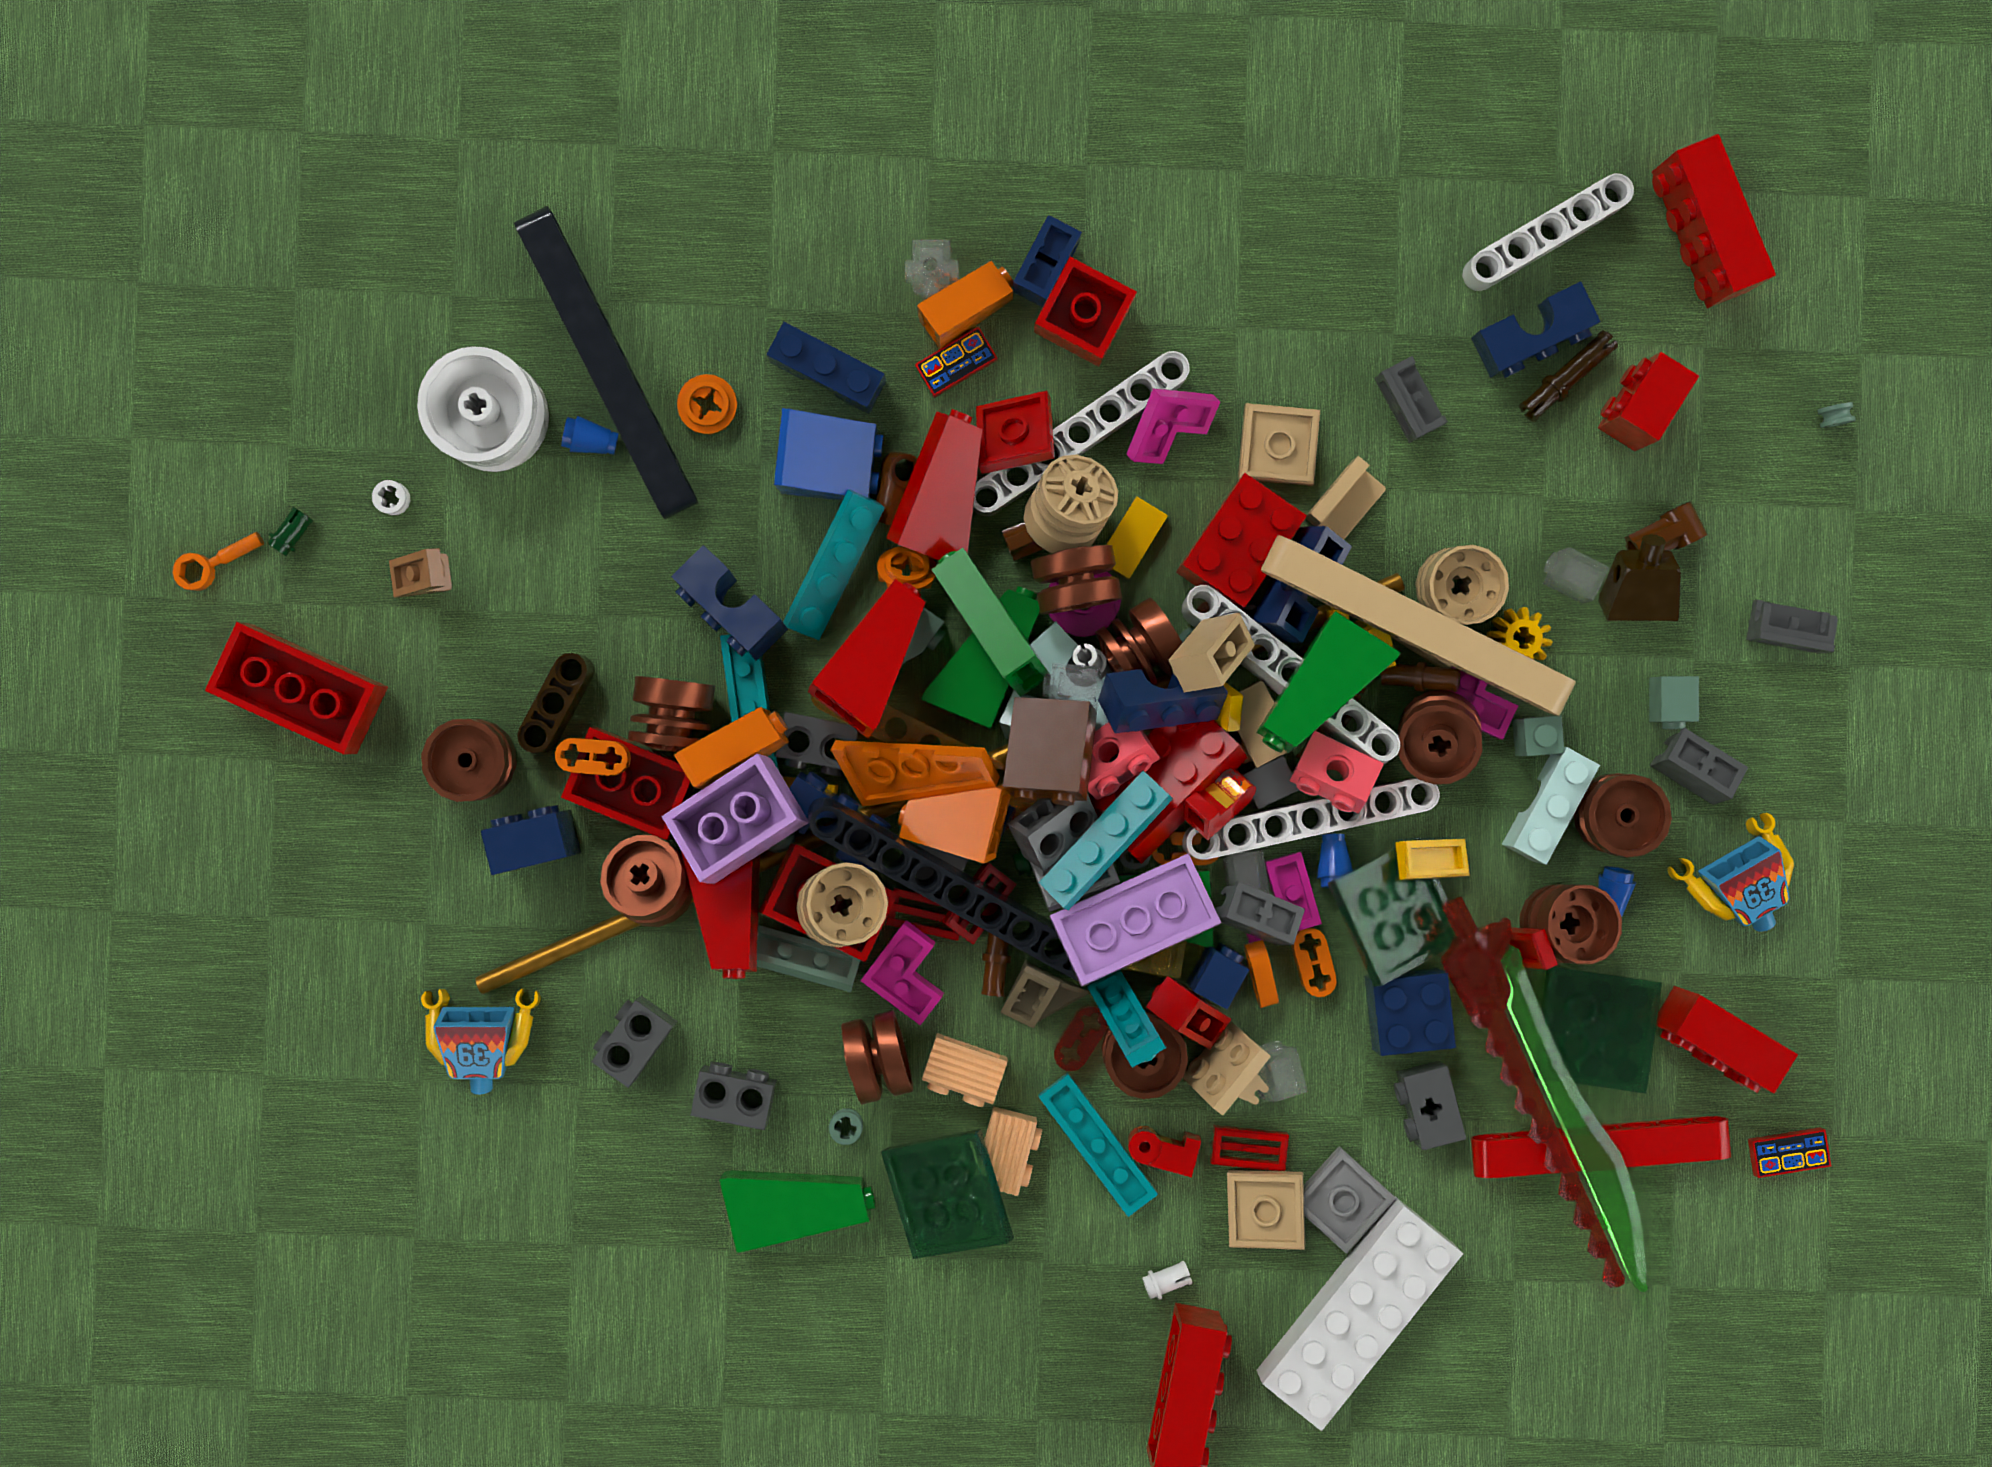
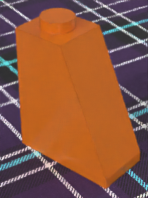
[917,261,1013,349]
[674,707,790,789]
[898,784,1011,864]

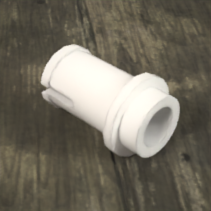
[1142,1260,1192,1300]

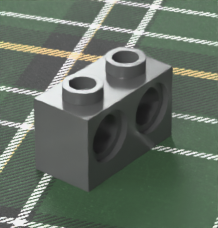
[776,712,860,777]
[1007,794,1098,871]
[591,995,678,1088]
[690,1062,777,1130]

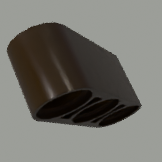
[517,653,594,753]

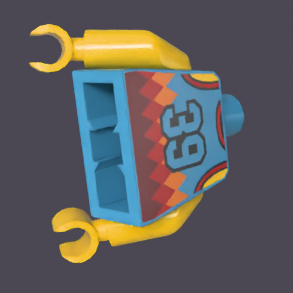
[1667,813,1794,932]
[421,989,541,1095]

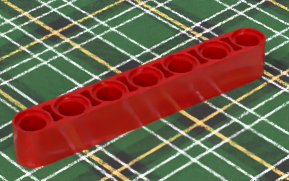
[1471,1116,1731,1178]

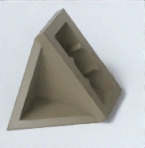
[1000,960,1090,1029]

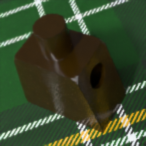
[1598,534,1681,621]

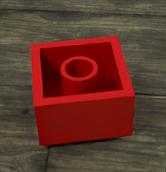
[1034,256,1137,367]
[1598,352,1699,451]

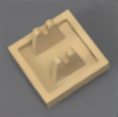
[1183,1021,1271,1115]

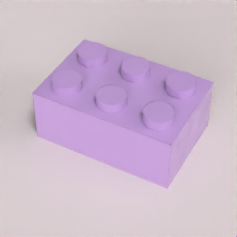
[661,753,809,884]

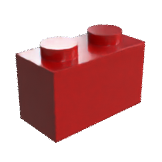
[1146,976,1232,1050]

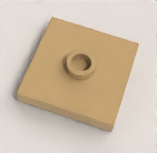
[1238,403,1320,486]
[1227,1170,1305,1250]

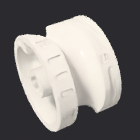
[417,346,549,472]

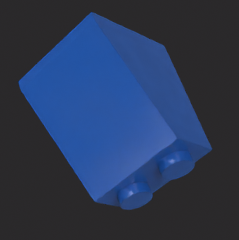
[774,408,884,501]

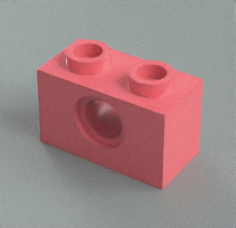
[1088,722,1160,801]
[1290,731,1384,814]

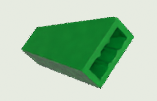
[931,548,1051,697]
[921,586,1040,729]
[1256,611,1401,753]
[719,1170,876,1253]

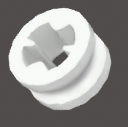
[372,480,411,515]

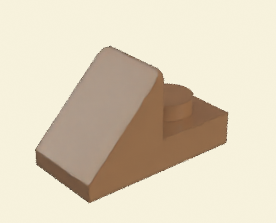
[389,548,452,598]

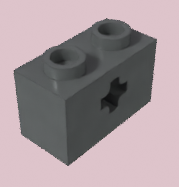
[1394,1060,1466,1150]

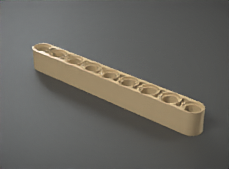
[1260,535,1576,716]

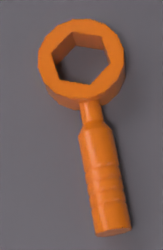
[172,532,264,591]

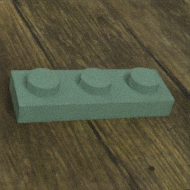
[757,925,861,992]

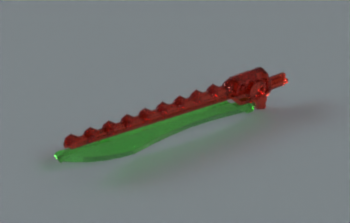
[1441,896,1648,1292]

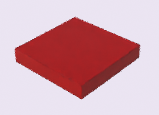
[976,390,1055,474]

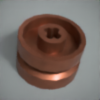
[1031,545,1122,614]
[1398,690,1483,784]
[421,719,517,802]
[1574,773,1672,857]
[600,835,693,927]
[1101,1009,1188,1099]
[841,1010,913,1105]

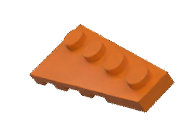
[831,740,1000,807]

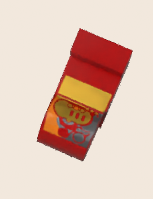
[1184,767,1256,840]
[1127,1126,1201,1178]

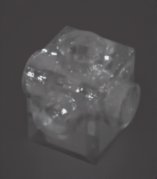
[905,240,959,299]

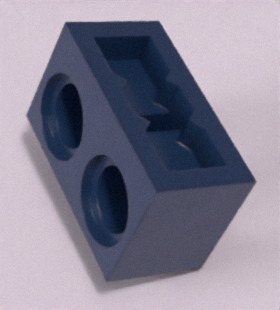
[1013,215,1082,307]
[1186,942,1249,1010]

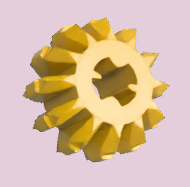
[1486,607,1553,660]

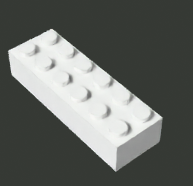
[1256,1196,1463,1431]

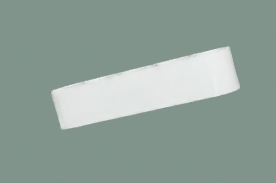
[1462,173,1634,291]

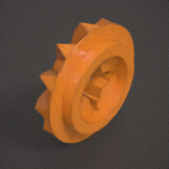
[677,374,738,435]
[877,546,936,592]

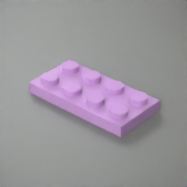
[1050,853,1221,987]

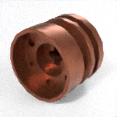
[1095,597,1182,686]
[628,676,715,752]
[1520,885,1622,964]

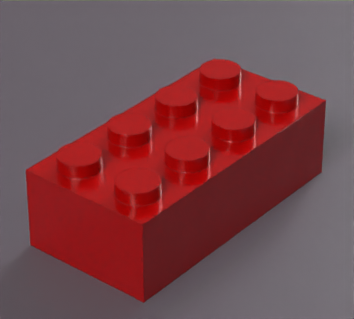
[1652,134,1776,309]
[205,622,388,755]
[1088,720,1248,864]
[1146,1302,1232,1467]

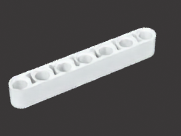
[973,351,1190,516]
[1181,585,1400,764]
[1182,778,1440,860]

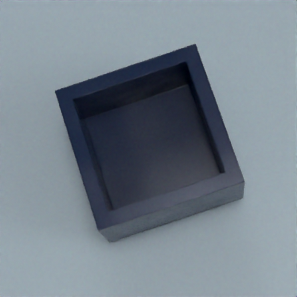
[481,805,581,876]
[1364,968,1456,1056]

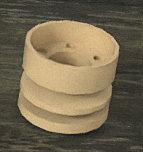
[1024,455,1118,553]
[1415,545,1509,625]
[796,862,888,948]

